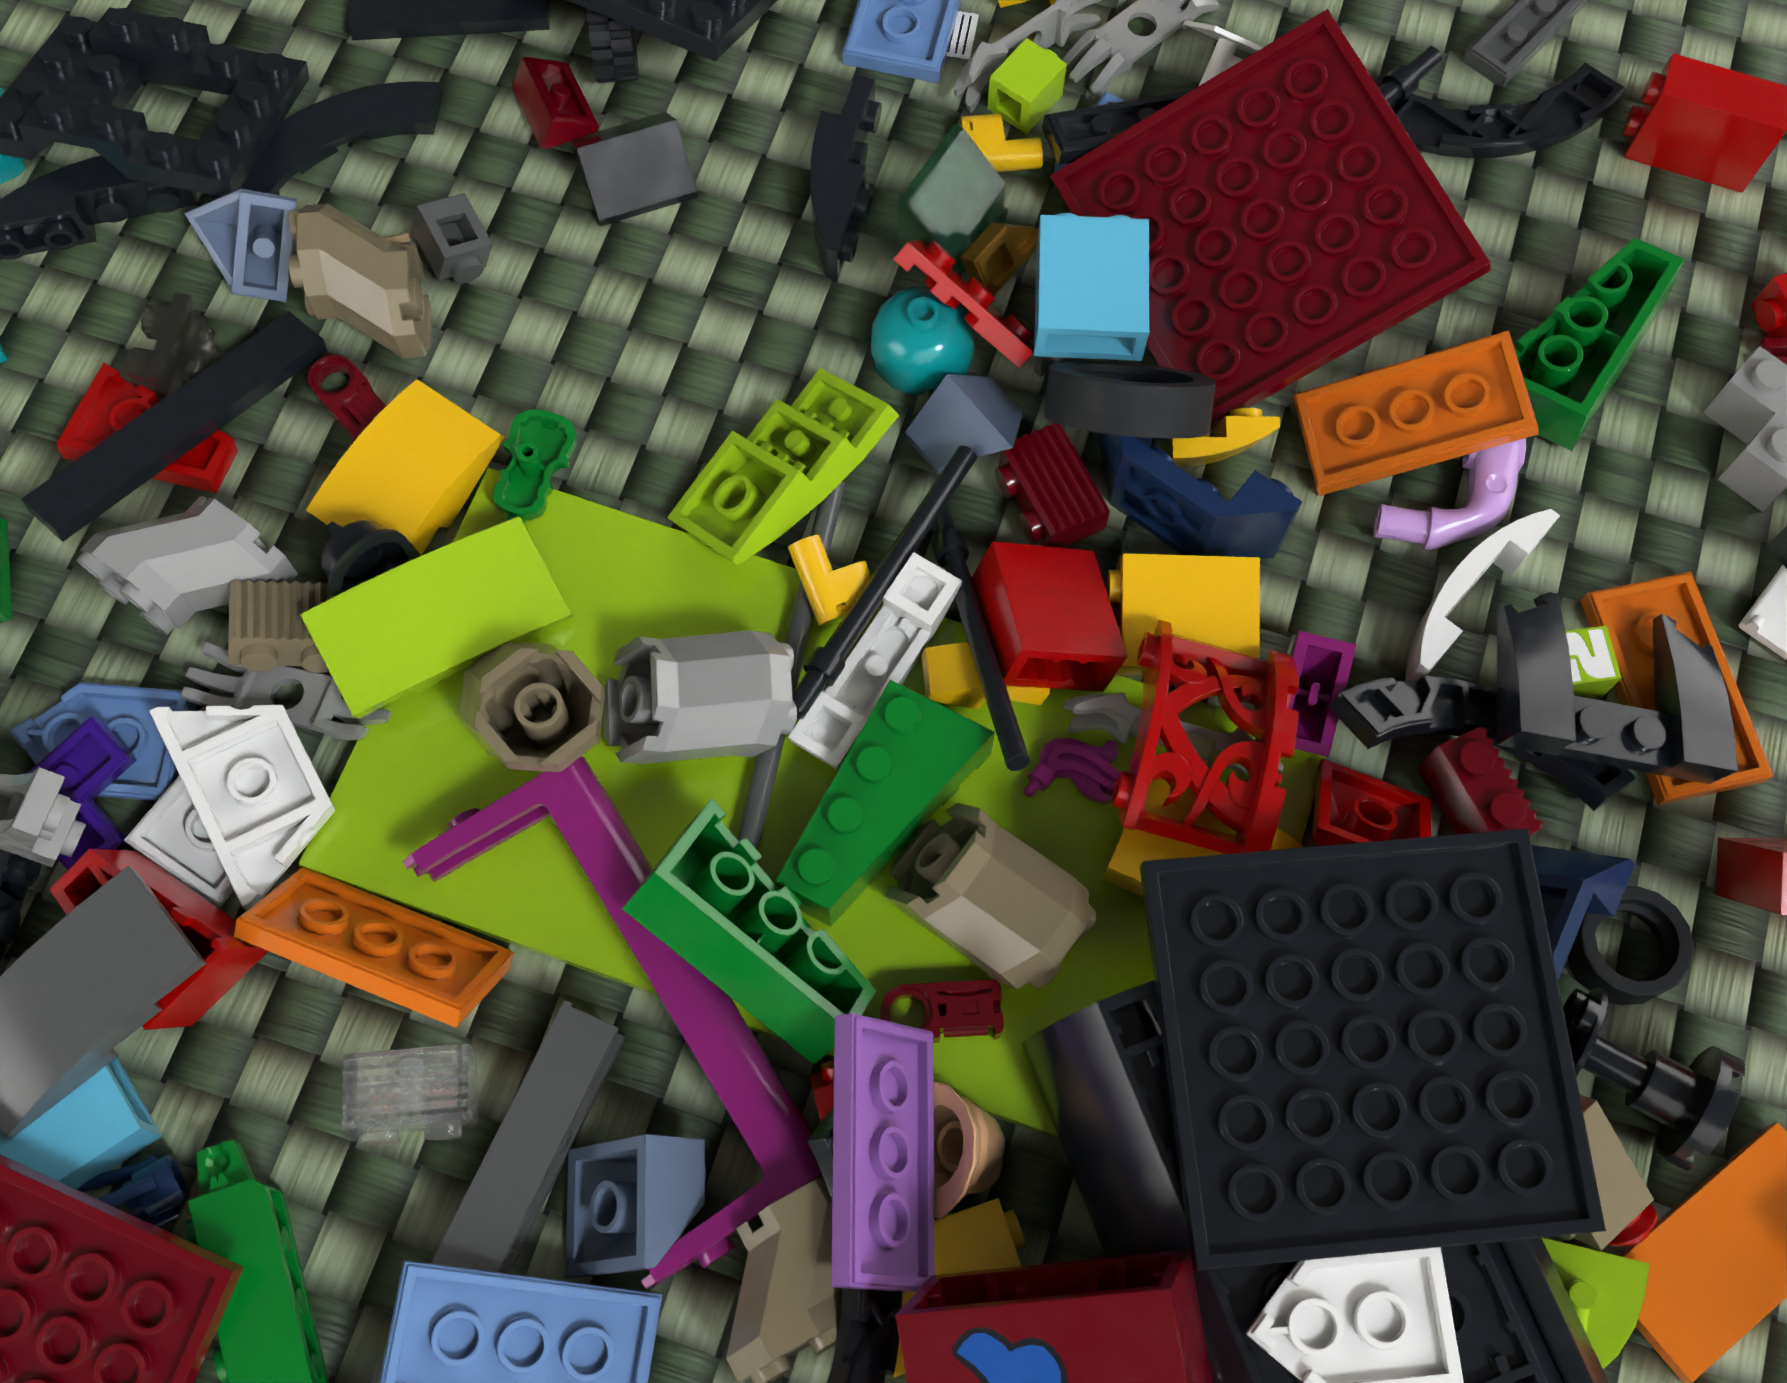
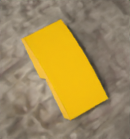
[1160,408,1280,468]
[921,642,1050,709]

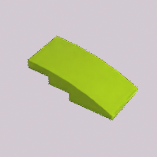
[667,368,899,566]
[300,516,573,719]

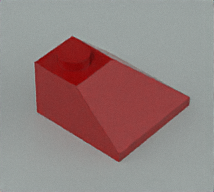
[1313,758,1431,846]

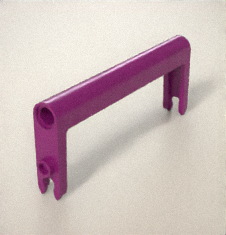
[403,756,823,1289]

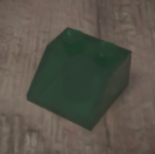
[898,124,1008,275]

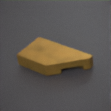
[960,222,1039,296]

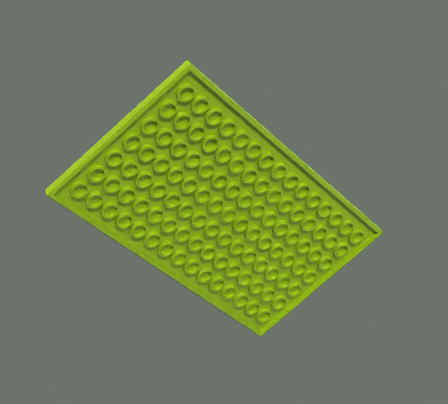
[298,468,1326,1140]

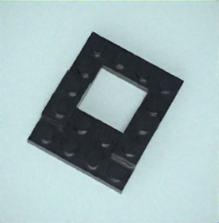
[0,7,310,197]

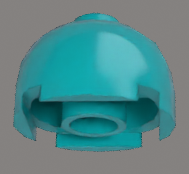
[871,286,975,395]

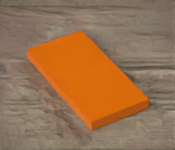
[1292,330,1539,496]
[1580,571,1773,806]
[234,867,514,1028]
[1618,1122,1787,1383]

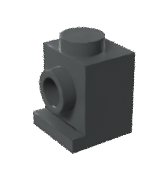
[410,193,493,284]

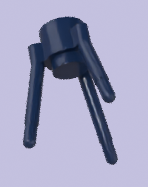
[76,1154,190,1228]

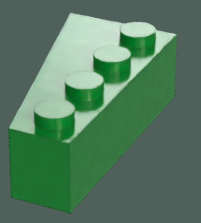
[1514,238,1685,451]
[622,798,876,1065]

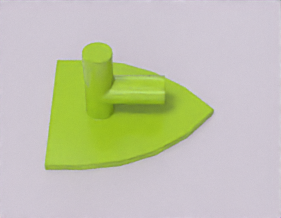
[1541,1237,1650,1369]

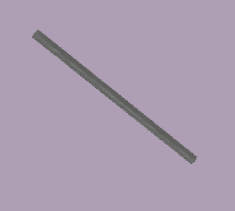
[737,481,845,851]

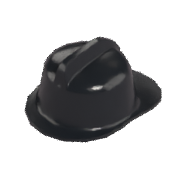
[321,519,421,597]

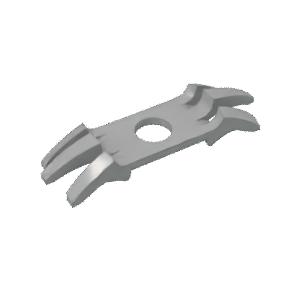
[954,0,1101,113]
[1062,0,1220,99]
[180,642,391,740]
[1062,693,1284,781]

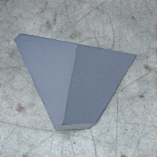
[184,189,297,302]
[905,374,1023,474]

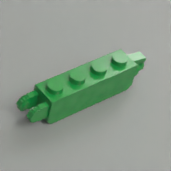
[185,1140,330,1383]

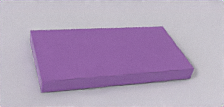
[831,1013,935,1293]

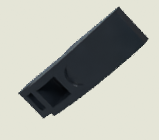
[810,75,882,281]
[0,155,197,260]

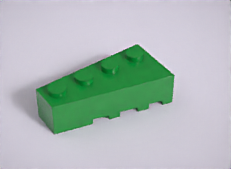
[775,680,995,927]

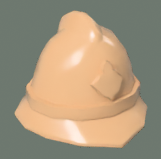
[933,1081,1005,1219]

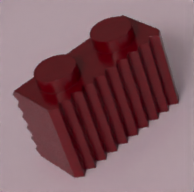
[995,423,1110,548]
[1417,727,1543,839]

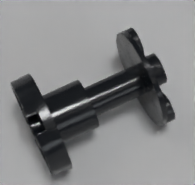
[1563,987,1745,1171]

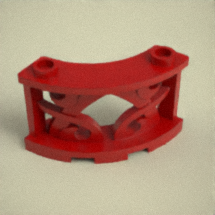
[1111,620,1299,854]

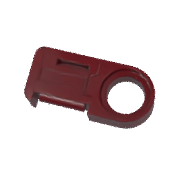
[308,355,387,441]
[880,980,1004,1043]

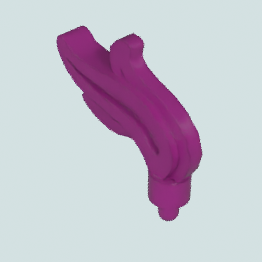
[1023,738,1120,804]

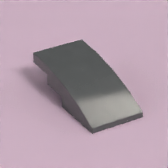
[0,866,207,1139]

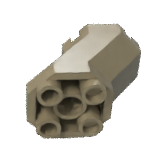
[289,203,432,359]
[458,642,605,772]
[886,803,1096,989]
[726,1176,842,1383]

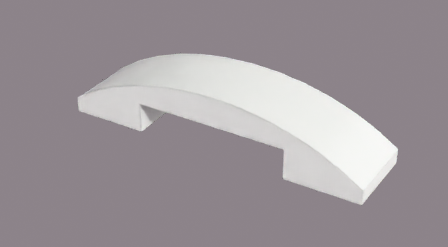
[1405,509,1560,681]
[788,552,962,770]

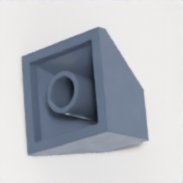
[565,1134,706,1278]

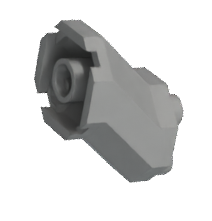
[76,496,299,635]
[603,630,797,764]

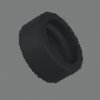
[1568,886,1694,1005]

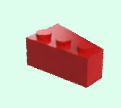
[49,849,269,1030]

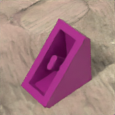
[1288,631,1357,757]

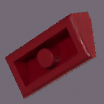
[513,57,599,149]

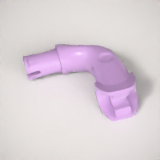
[1373,438,1526,551]

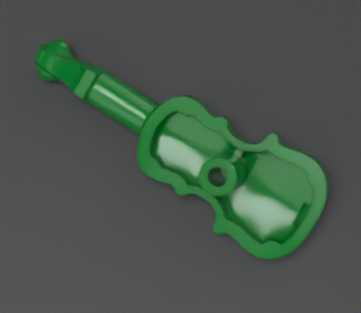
[492,409,577,524]

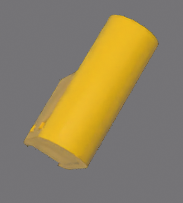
[960,113,1043,175]
[788,535,872,626]

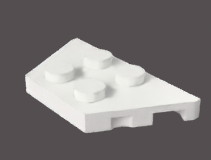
[150,705,336,911]

